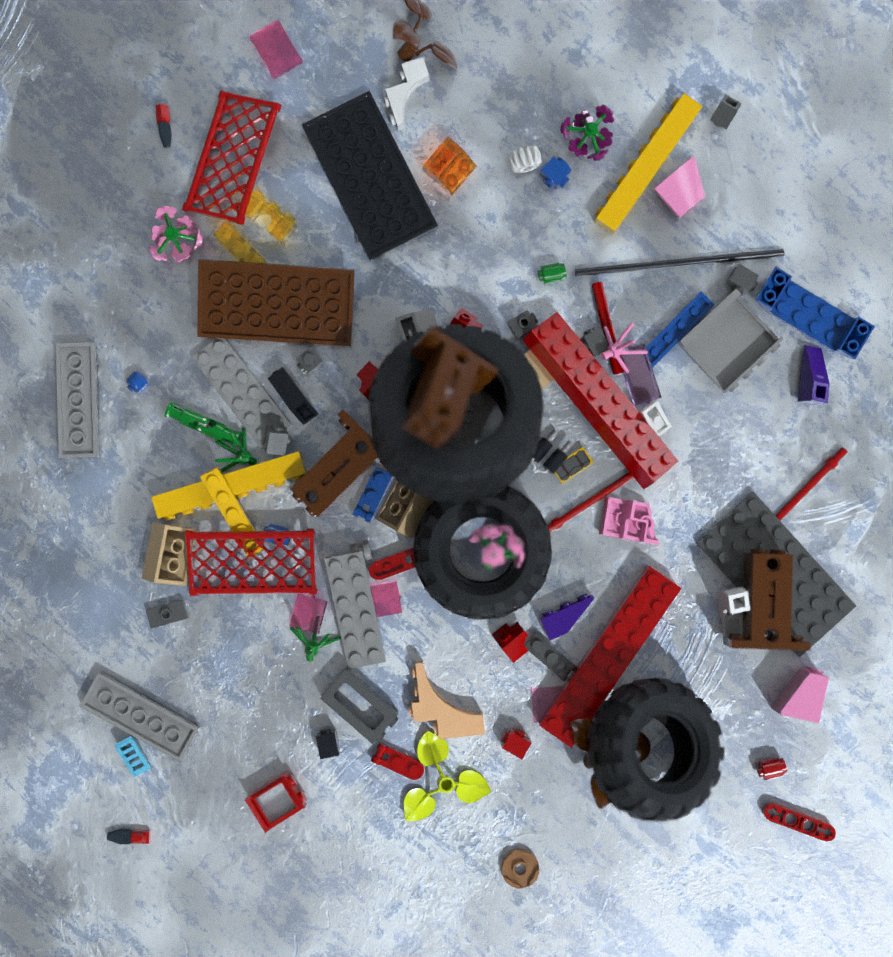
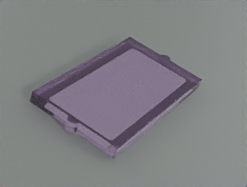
[620,344,662,406]

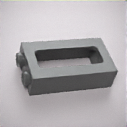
[320,667,399,744]

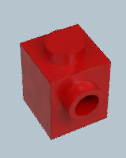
[500,728,532,760]

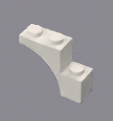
[383,57,429,130]

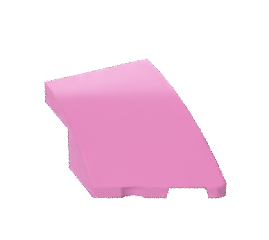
[654,156,705,218]
[599,497,659,545]

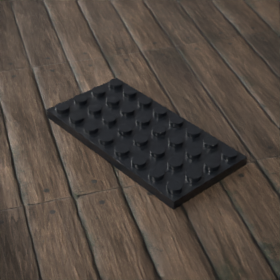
[301,90,438,262]

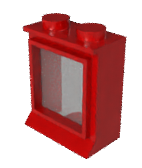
[245,771,307,833]

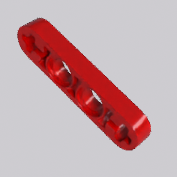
[762,802,836,842]

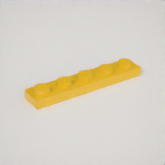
[200,466,264,556]

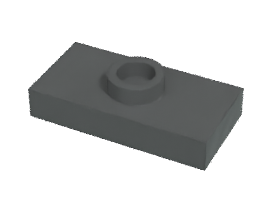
[146,600,189,629]

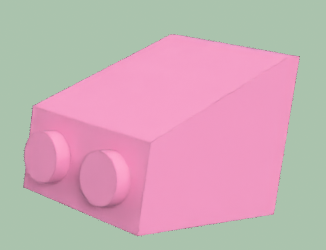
[771,666,829,723]

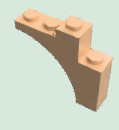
[408,661,485,739]

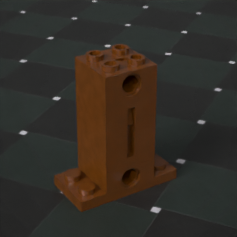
[403,326,498,448]
[290,409,383,517]
[723,549,811,650]

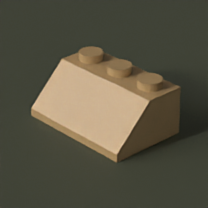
[375,480,433,539]
[141,522,197,586]

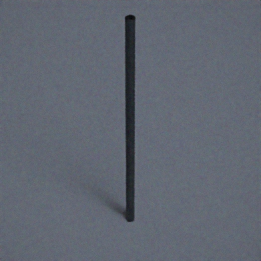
[575,249,784,277]

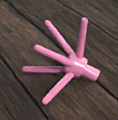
[601,322,648,373]

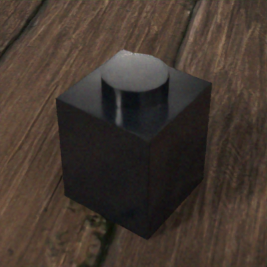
[316,728,341,759]

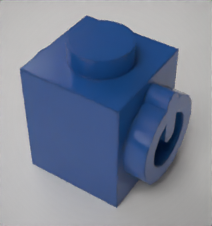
[539,156,572,190]

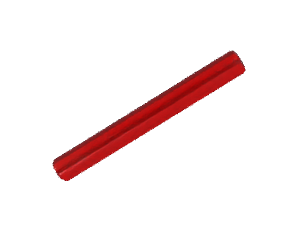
[592,282,624,375]

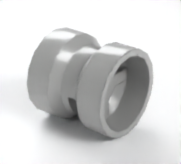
[350,541,372,560]

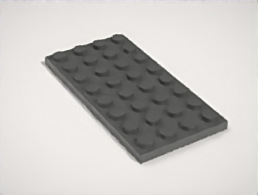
[696,492,856,657]

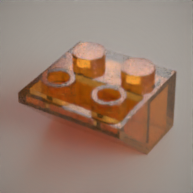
[423,137,477,195]

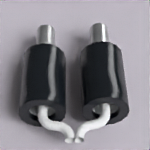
[531,430,574,475]

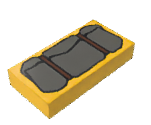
[555,447,593,484]

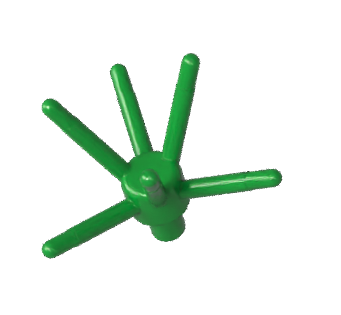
[215,427,257,472]
[290,616,341,662]

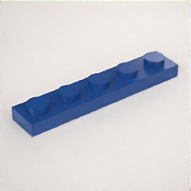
[644,291,715,370]

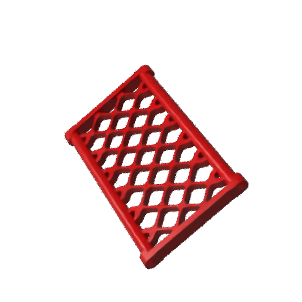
[182,91,282,225]
[185,529,318,596]

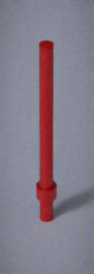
[775,447,848,521]
[548,472,634,532]

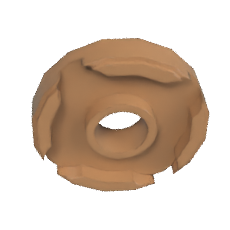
[501,849,540,889]

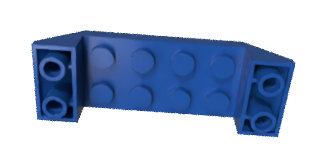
[755,267,875,360]

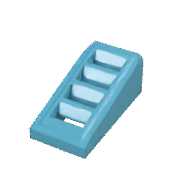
[114,735,152,777]

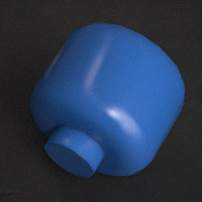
[126,371,148,393]

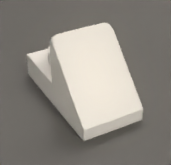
[639,399,672,437]

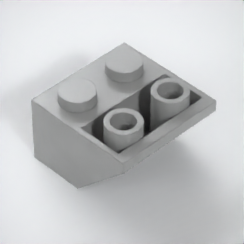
[395,309,438,341]

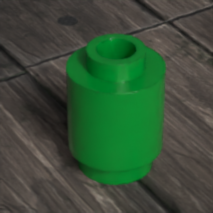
[538,262,567,285]

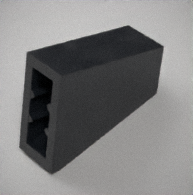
[267,367,319,425]

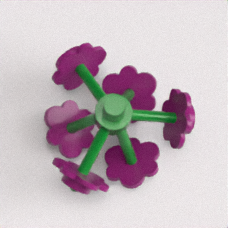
[560,105,614,161]

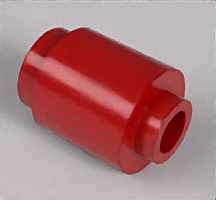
[756,757,787,781]

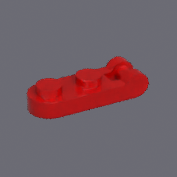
[369,548,415,580]
[371,743,424,780]

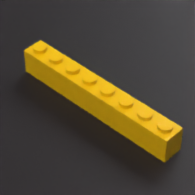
[594,93,703,235]
[151,451,307,521]

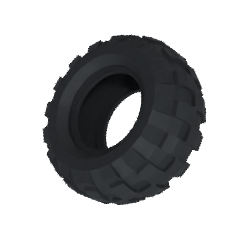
[413,486,552,620]
[586,678,724,822]

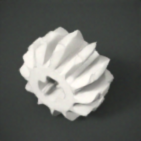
[509,145,542,174]

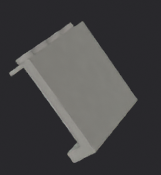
[677,289,783,393]

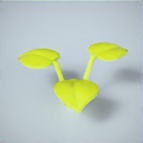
[403,731,491,821]

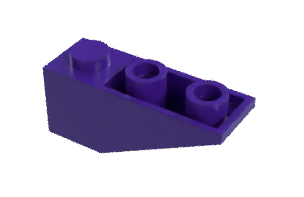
[798,345,830,405]
[539,593,594,641]

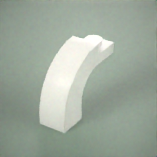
[718,587,750,637]

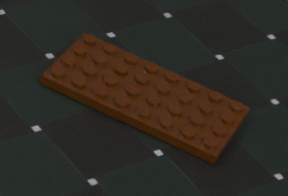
[197,259,355,346]

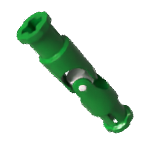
[164,402,242,448]

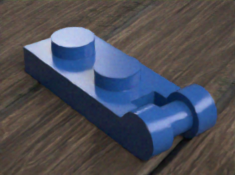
[352,467,392,523]

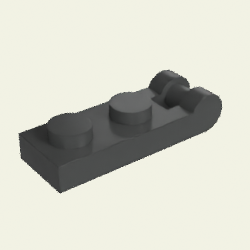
[525,632,577,682]

